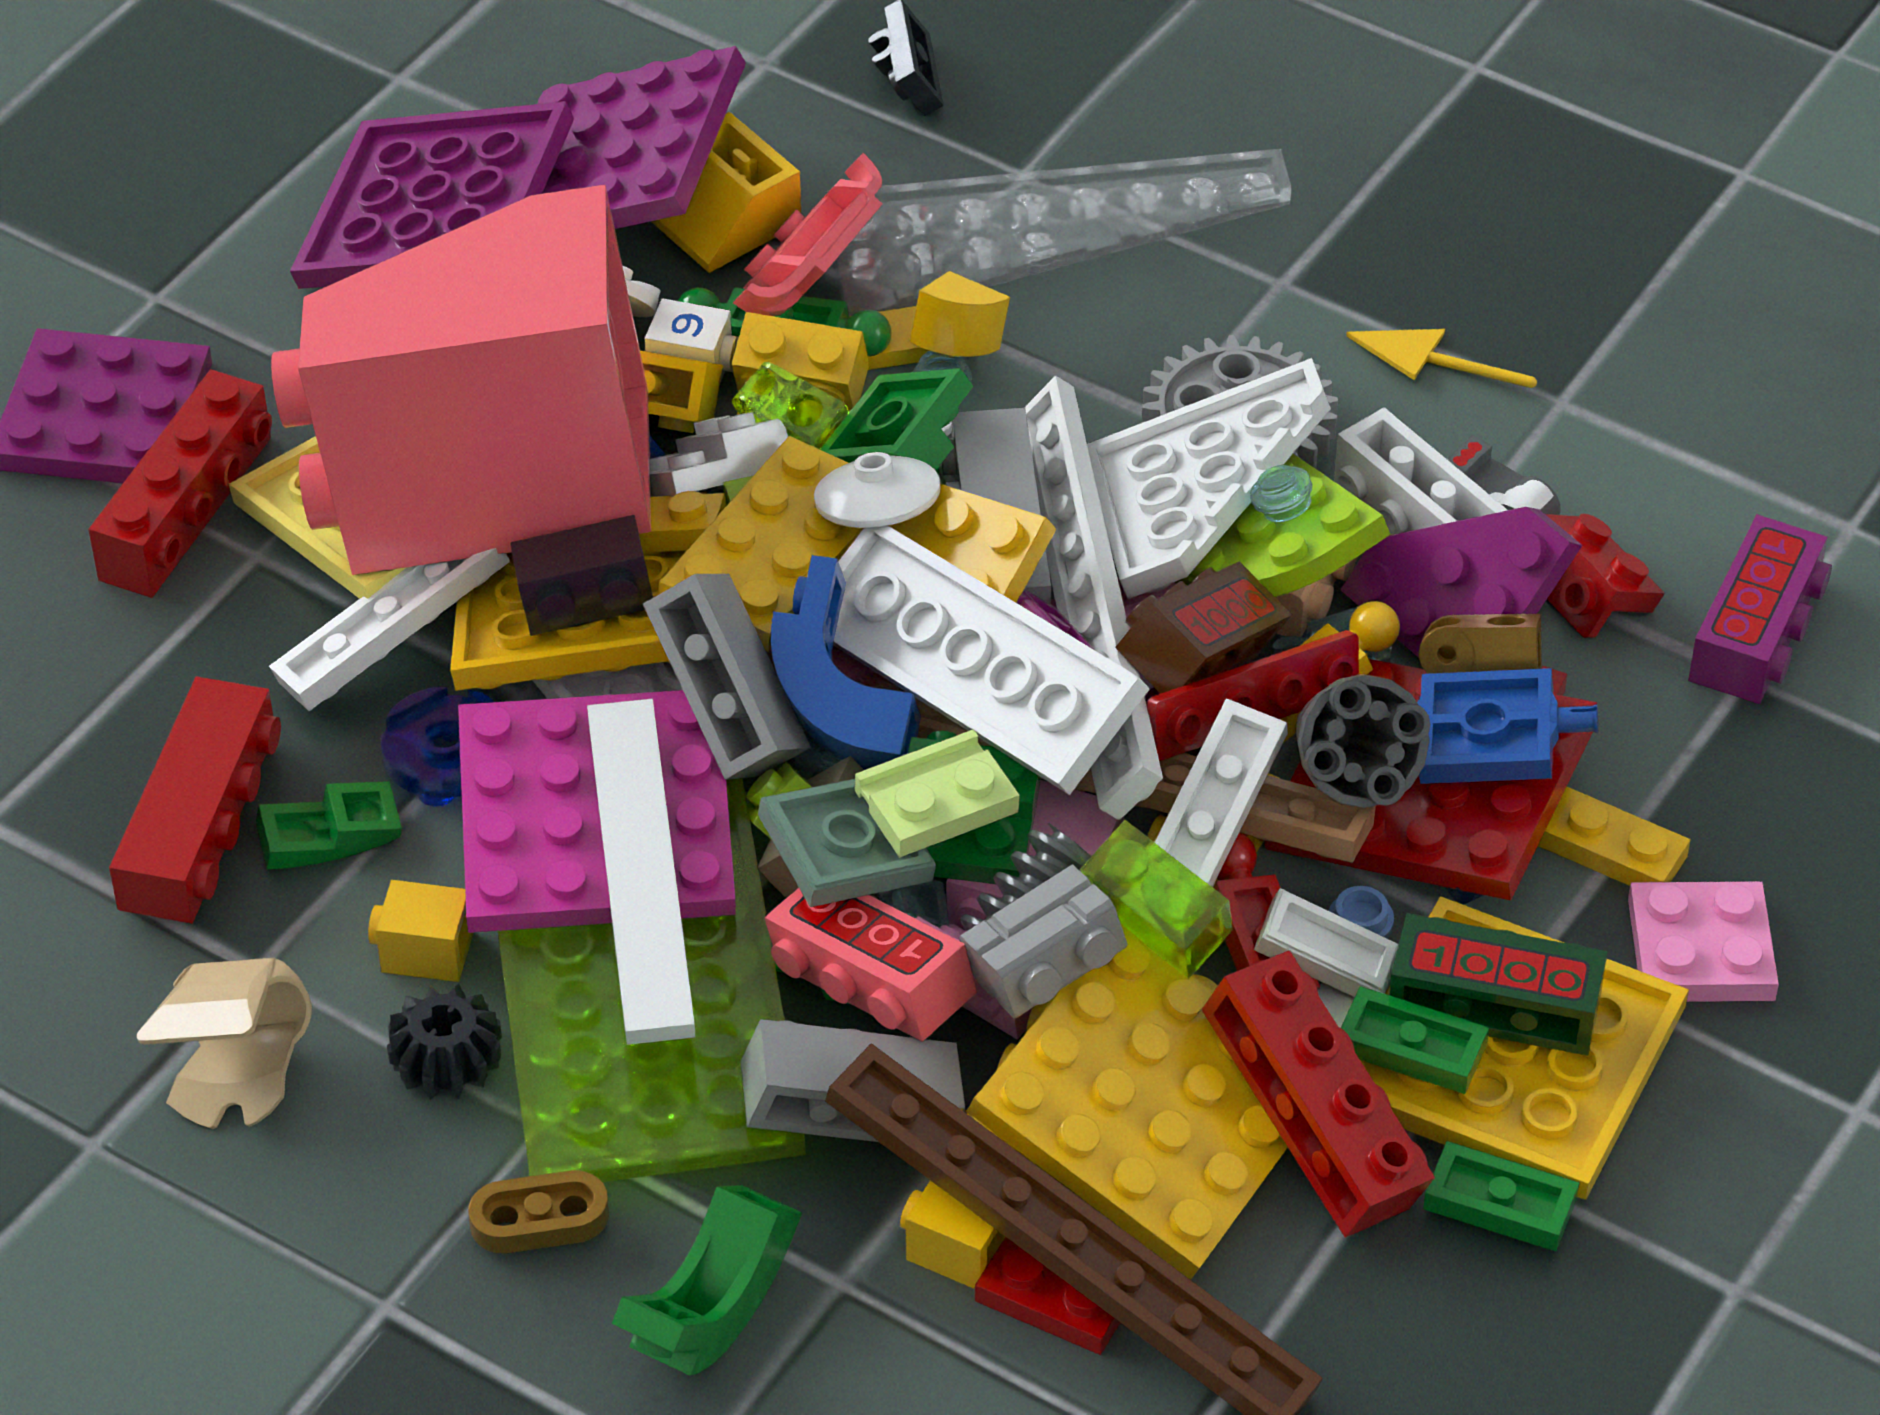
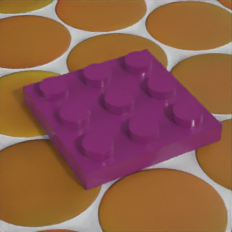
[0,328,212,483]

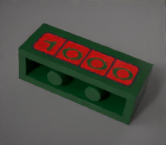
[1389,913,1608,1056]

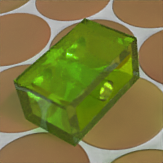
[1080,820,1233,979]

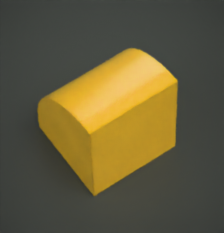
[909,271,1010,357]

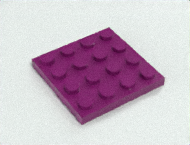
[537,46,746,229]
[290,101,574,289]

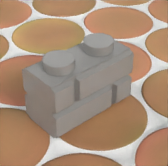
[960,864,1128,1019]

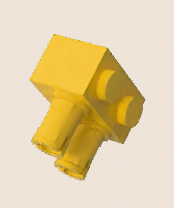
[731,312,869,449]

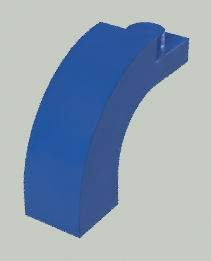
[771,555,921,769]

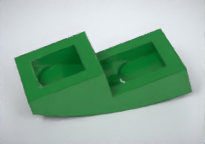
[255,781,402,870]

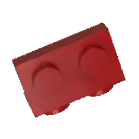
[1545,514,1665,638]

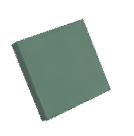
[758,779,936,907]

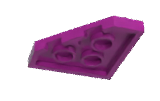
[1340,507,1583,657]

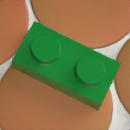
[1341,986,1489,1094]
[1423,1141,1579,1252]

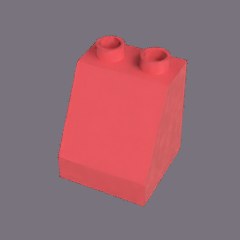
[271,185,651,575]

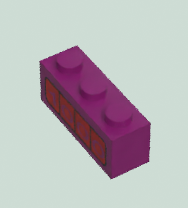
[1688,514,1832,704]

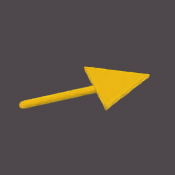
[1346,329,1537,388]

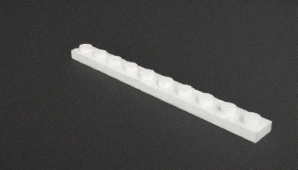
[1025,375,1163,820]

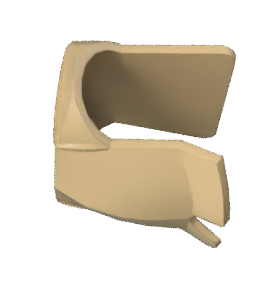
[137,958,312,1129]

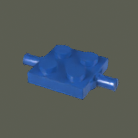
[1417,668,1599,784]

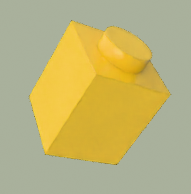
[368,880,474,982]

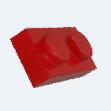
[975,1236,1121,1355]

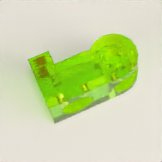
[732,362,849,449]

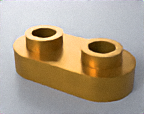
[468,1170,609,1253]

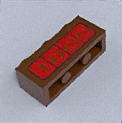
[1115,561,1292,694]

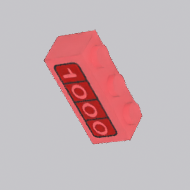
[764,888,977,1042]

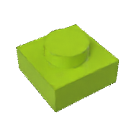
[743,762,812,840]

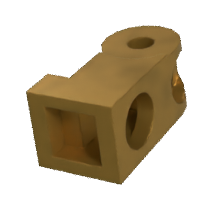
[1419,614,1542,674]

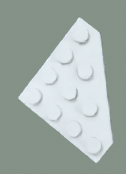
[1087,358,1331,599]

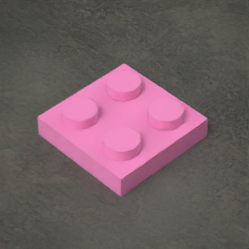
[1628,881,1779,1002]

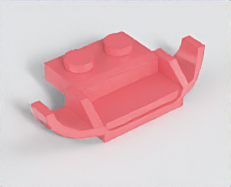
[733,152,883,316]

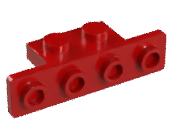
[1147,630,1359,761]

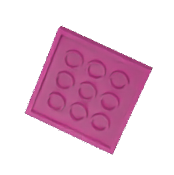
[458,690,736,933]

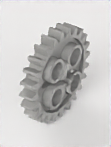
[1142,335,1338,469]

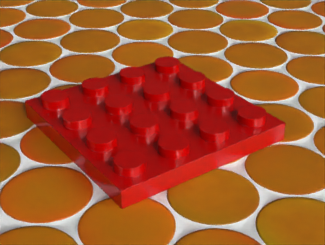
[1264,659,1599,901]

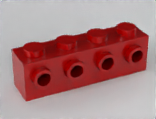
[88,369,272,598]
[109,676,281,924]
[1202,950,1435,1238]

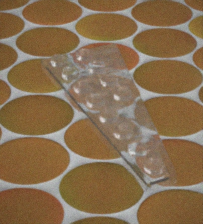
[825,149,1291,318]

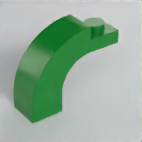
[612,1185,802,1376]

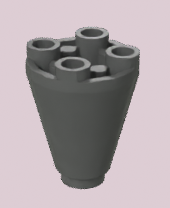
[1295,674,1430,808]

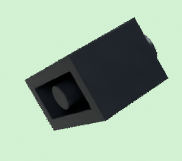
[510,515,653,636]

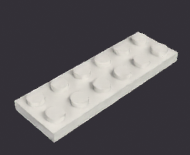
[833,526,1149,795]

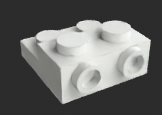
[650,412,788,497]

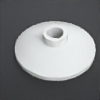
[814,452,941,528]

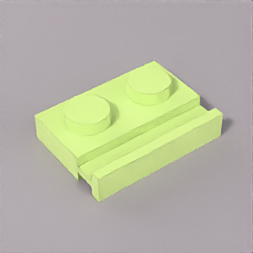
[855,729,1019,858]

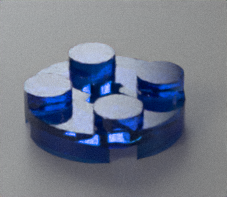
[381,687,494,807]

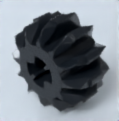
[387,983,502,1100]

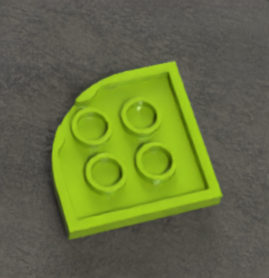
[1175,453,1391,597]

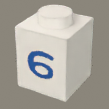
[645,298,739,383]

